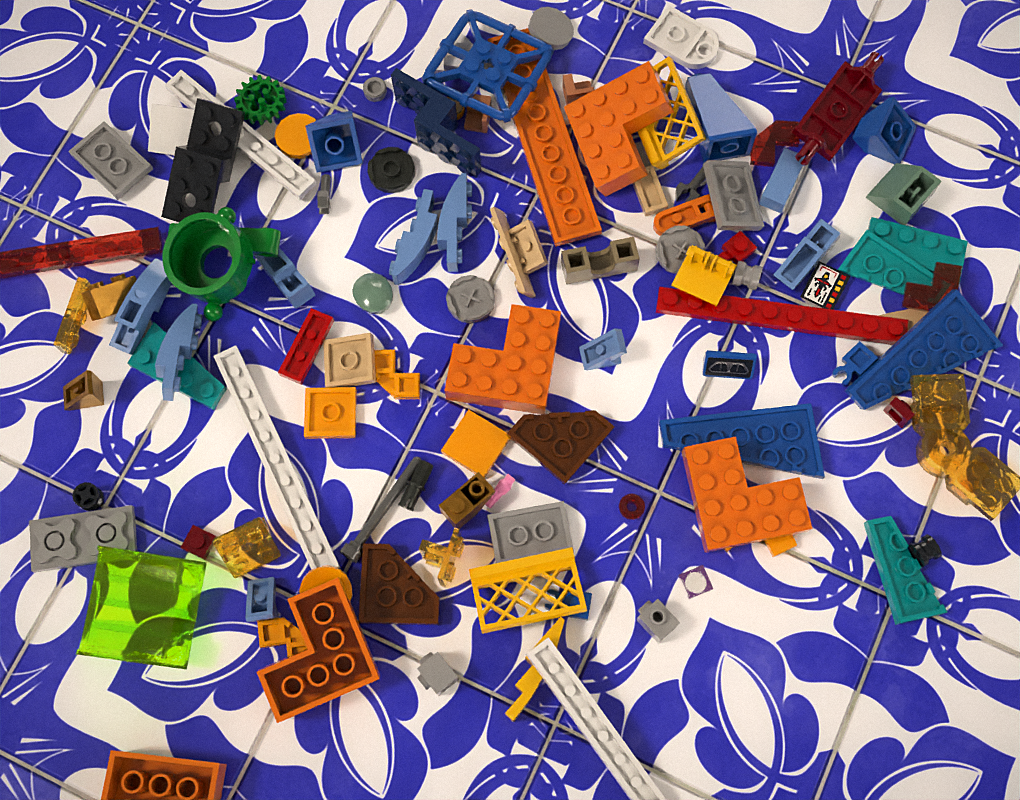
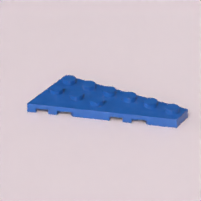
[845,289,1003,410]
[659,403,825,479]

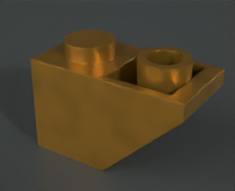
[81,273,137,321]
[439,472,496,531]

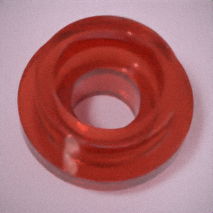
[619,494,645,520]

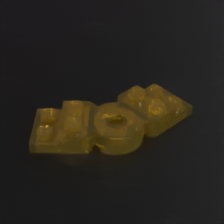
[910,374,1020,521]

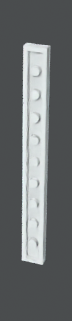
[213,346,340,570]

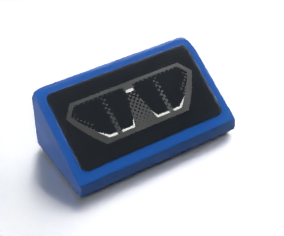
[702,350,757,380]

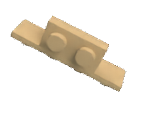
[490,207,548,298]

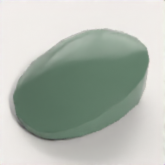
[352,273,393,314]

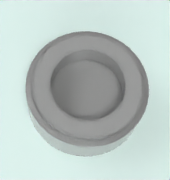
[363,77,387,102]

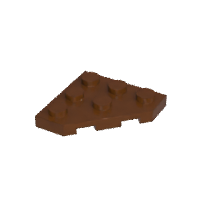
[507,410,615,485]
[358,543,440,625]

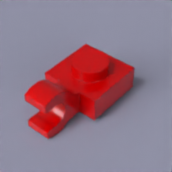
[718,230,757,264]

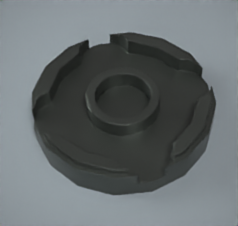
[367,147,415,193]

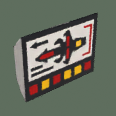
[800,261,850,310]

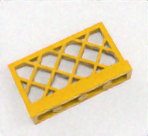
[637,56,706,170]
[469,547,587,634]

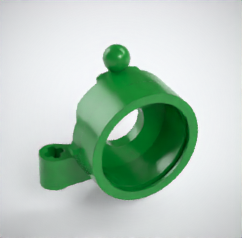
[162,207,281,322]

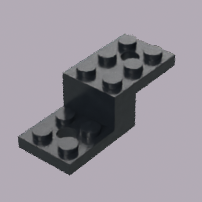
[161,98,245,222]

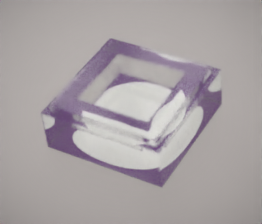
[678,565,714,600]

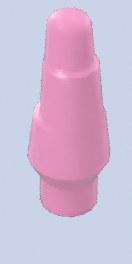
[485,474,515,508]

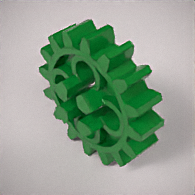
[234,75,287,125]

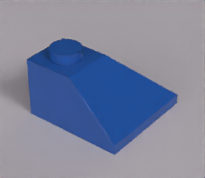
[852,97,917,165]
[305,110,363,173]

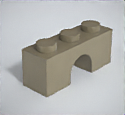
[561,237,640,285]

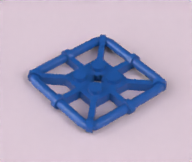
[422,9,554,123]

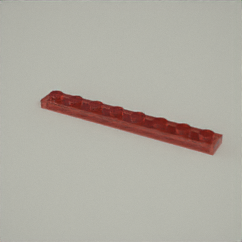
[0,227,163,279]

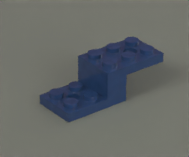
[391,68,481,178]

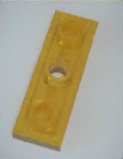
[53,277,91,355]

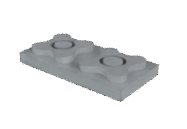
[29,505,138,573]

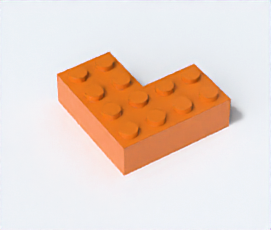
[564,61,674,197]
[444,304,561,414]
[681,436,813,553]
[257,577,380,723]
[101,750,227,800]

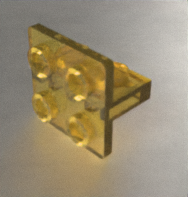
[212,517,281,578]
[419,528,465,588]

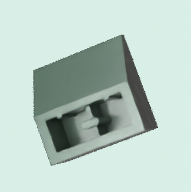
[866,163,942,225]

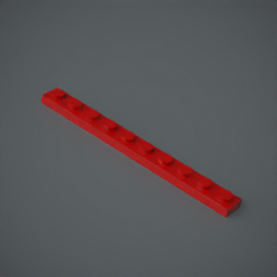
[656,287,908,345]

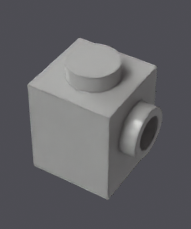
[637,599,680,644]
[417,652,459,696]

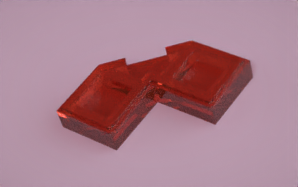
[750,120,800,167]
[901,262,962,312]

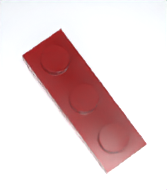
[278,308,334,385]

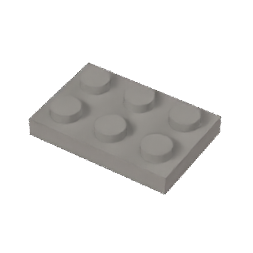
[68,121,153,200]
[703,160,764,231]
[487,501,574,563]

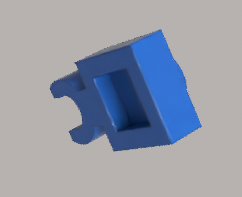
[832,341,878,387]
[544,589,592,621]

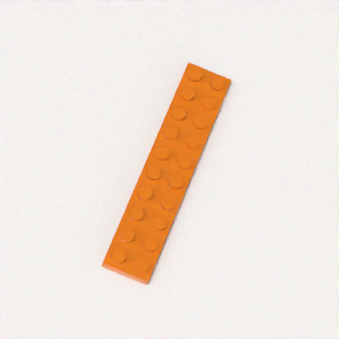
[487,28,602,247]

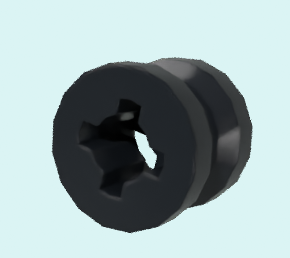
[72,482,105,512]
[908,534,942,568]

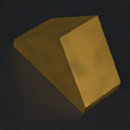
[63,370,104,411]

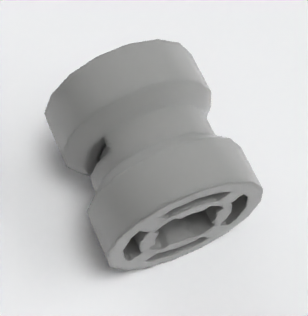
[732,261,763,290]

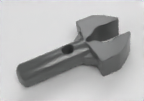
[675,167,706,203]
[317,174,331,214]

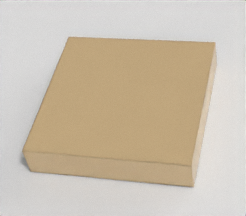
[323,333,376,388]

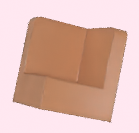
[562,74,595,105]
[464,94,492,133]

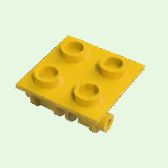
[671,245,737,306]

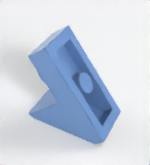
[579,328,627,371]
[245,577,279,622]

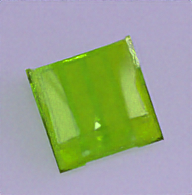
[76,545,207,670]

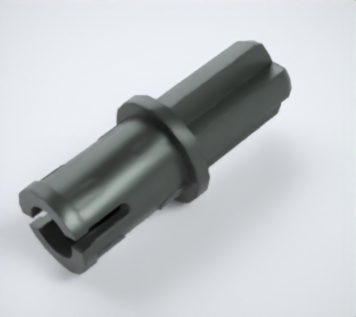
[398,460,433,512]

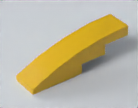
[505,617,565,722]

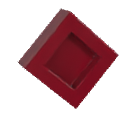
[883,397,915,428]
[180,525,218,560]

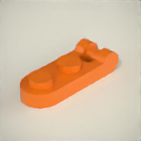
[653,194,716,236]

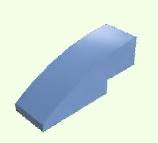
[759,148,805,213]
[773,219,841,290]
[253,248,315,309]

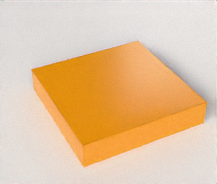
[304,387,357,439]
[441,409,510,478]

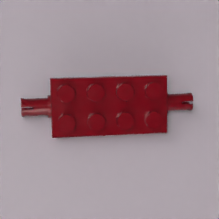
[792,52,884,165]

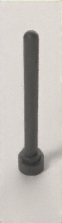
[340,457,421,564]

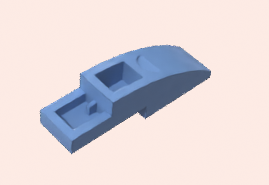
[437,173,472,272]
[389,189,439,285]
[109,258,171,355]
[155,304,202,401]

